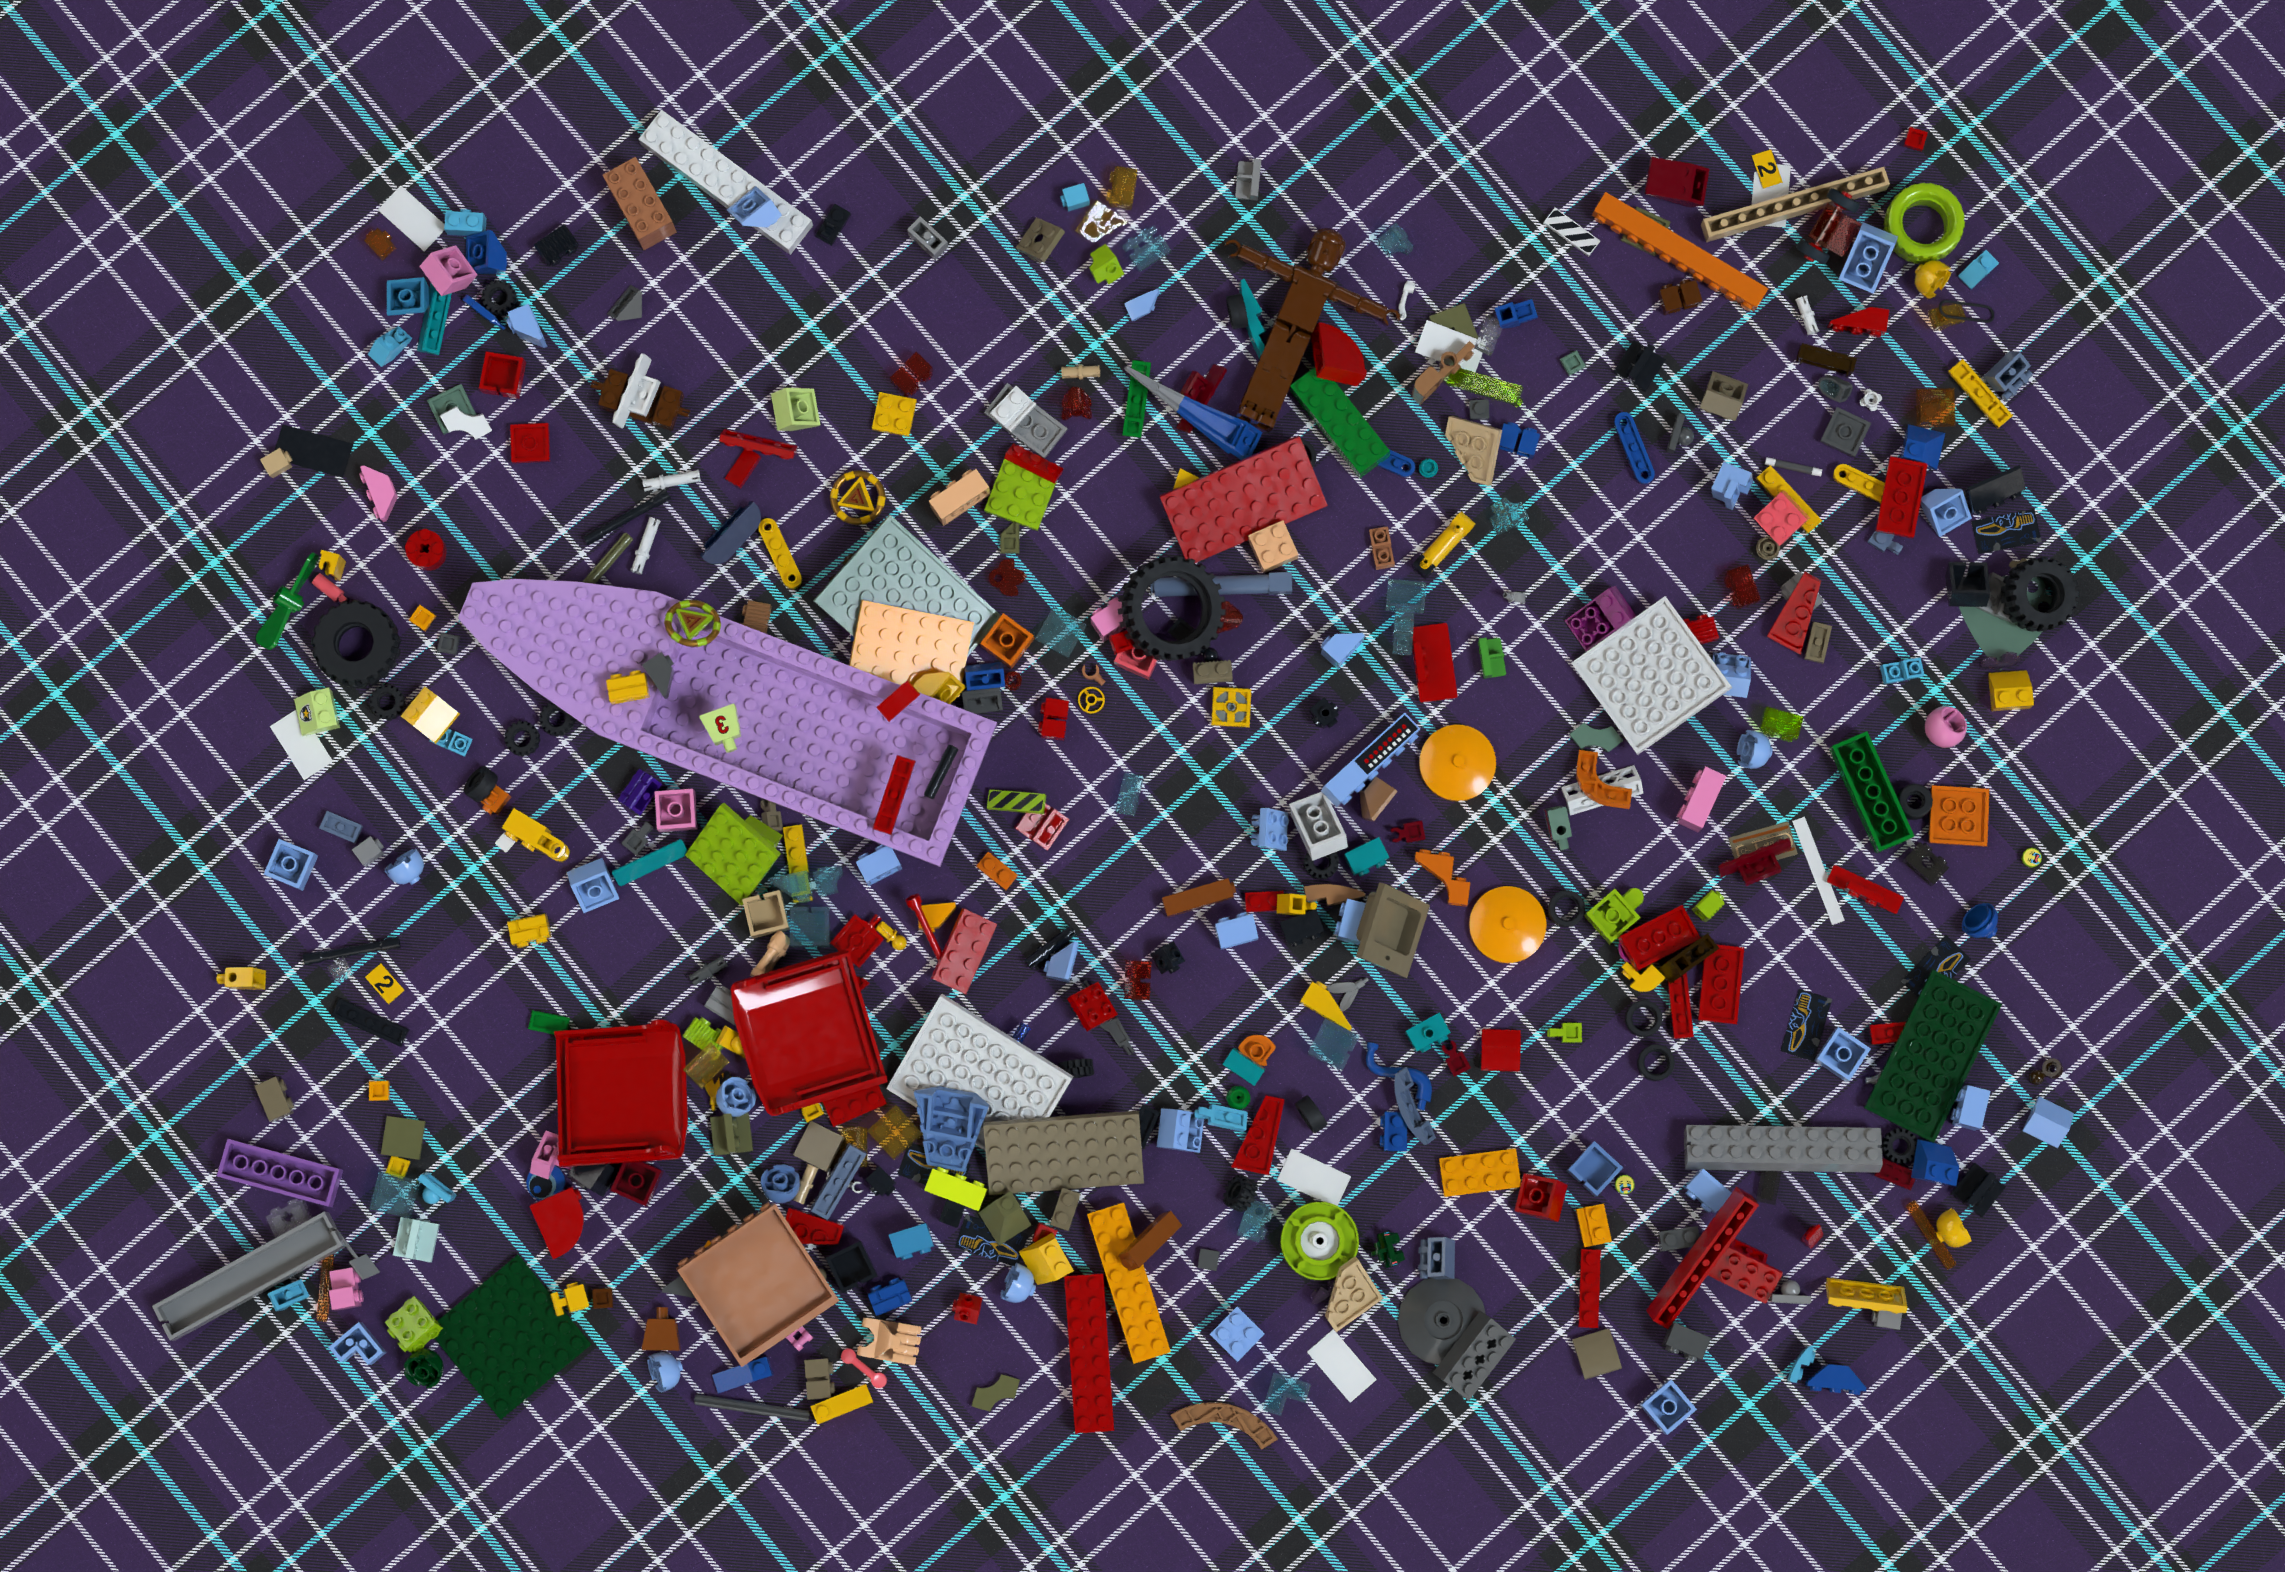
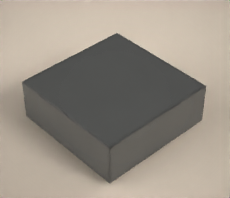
[437,633,460,655]
[1197,1249,1220,1271]

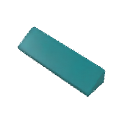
[417,283,452,355]
[612,839,688,886]

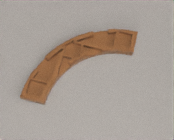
[1171,1403,1278,1450]

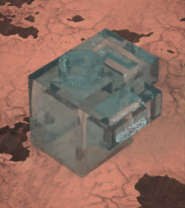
[1377,223,1414,257]
[1489,497,1530,535]
[813,866,844,898]

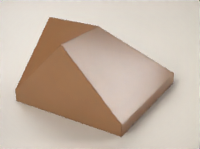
[1360,777,1398,821]

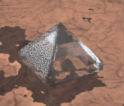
[327,957,354,984]

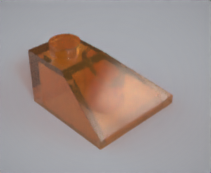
[1916,388,1956,427]

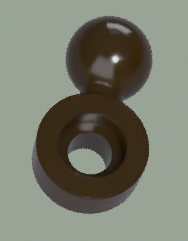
[2029,1058,2063,1085]

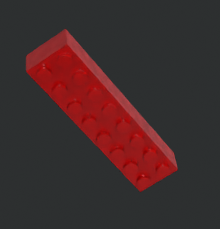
[1064,1274,1114,1434]

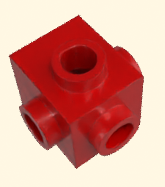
[952,1293,983,1325]

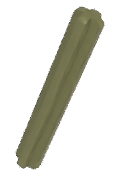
[582,533,633,584]

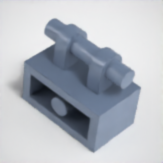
[1983,351,2033,401]
[1418,1237,1455,1280]

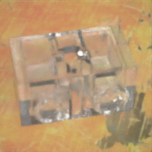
[266,1198,312,1238]

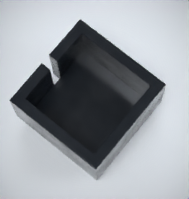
[1945,562,1991,607]
[825,1241,879,1294]

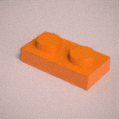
[976,852,1018,891]

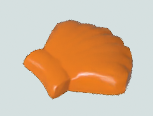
[1238,1035,1276,1066]

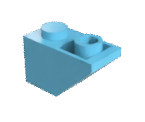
[368,326,412,367]

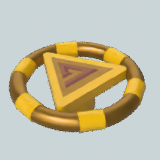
[830,470,886,525]

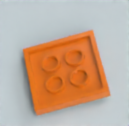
[1928,785,1989,847]

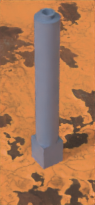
[1150,572,1292,597]

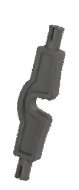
[1080,980,1135,1056]

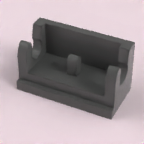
[962,687,1003,714]

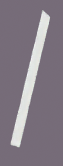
[1792,817,1845,925]

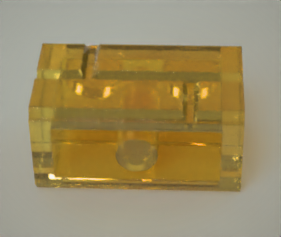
[1106,166,1138,210]

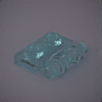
[1122,225,1171,272]

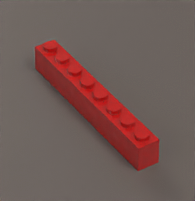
[1646,1187,1759,1329]

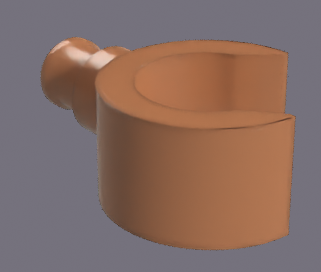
[1082,664,1106,686]

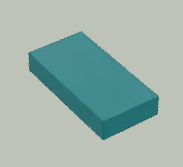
[1222,1048,1266,1086]

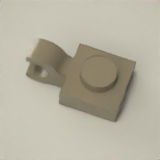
[760,800,783,832]

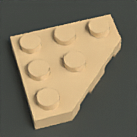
[1445,416,1502,486]
[1325,1256,1384,1332]

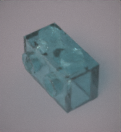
[1236,1200,1273,1243]

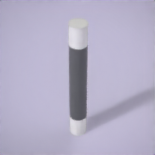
[1765,457,1822,477]

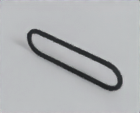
[1939,300,1994,323]

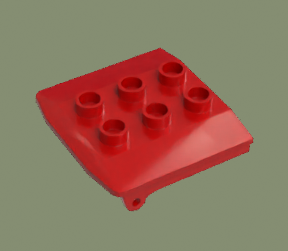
[730,948,888,1116]
[554,1020,688,1167]

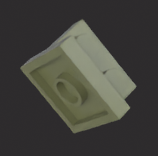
[710,1112,754,1156]

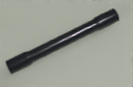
[583,489,671,546]
[303,937,401,965]

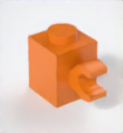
[481,785,511,815]

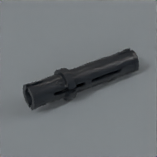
[1024,925,1077,969]

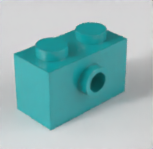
[1405,1012,1451,1053]

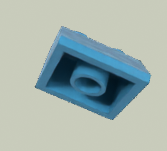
[387,277,429,316]
[889,1223,935,1260]

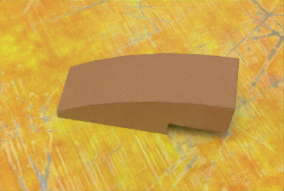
[1303,884,1365,907]

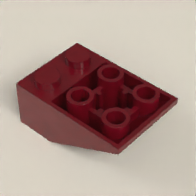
[1645,157,1710,208]

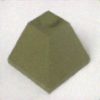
[979,1191,1032,1246]

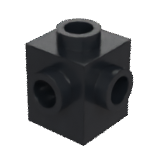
[1309,697,1339,729]
[1150,941,1185,974]

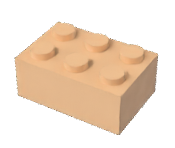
[929,469,990,526]

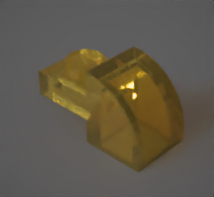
[1927,304,1966,331]

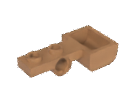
[1412,341,1475,405]

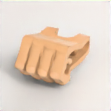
[857,1318,921,1365]

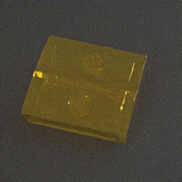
[683,1043,729,1089]

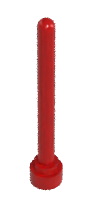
[905,894,942,961]

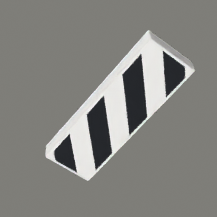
[1543,208,1600,257]

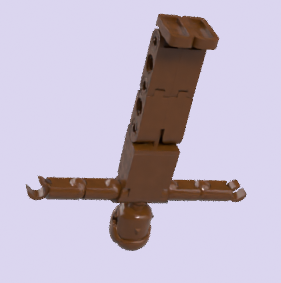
[1224,228,1400,432]

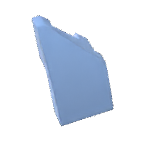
[1124,289,1160,321]

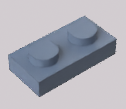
[319,811,363,844]

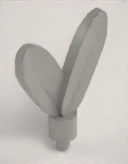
[1327,978,1369,1011]

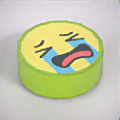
[2021,848,2042,868]
[1615,1175,1635,1194]

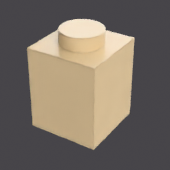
[260,448,293,478]

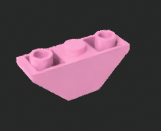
[359,465,398,522]

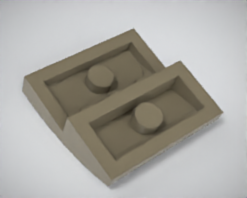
[1572,1328,1622,1380]

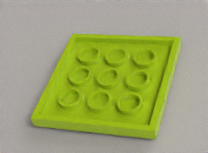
[685,803,781,906]

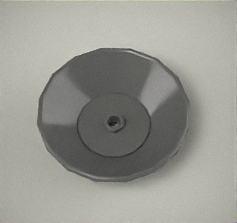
[1398,1278,1486,1365]

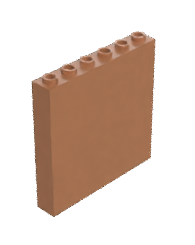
[676,1202,839,1367]

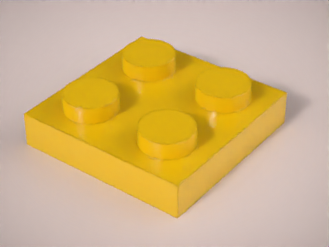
[872,392,917,437]

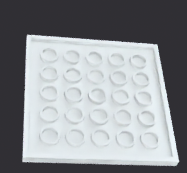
[1572,596,1732,755]

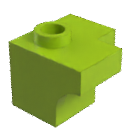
[1089,244,1124,284]

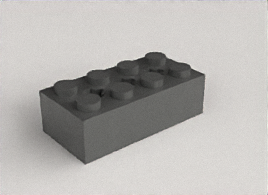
[1433,1311,1516,1401]

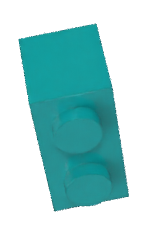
[1344,837,1389,877]

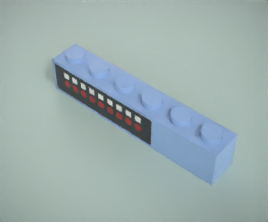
[1321,713,1420,807]

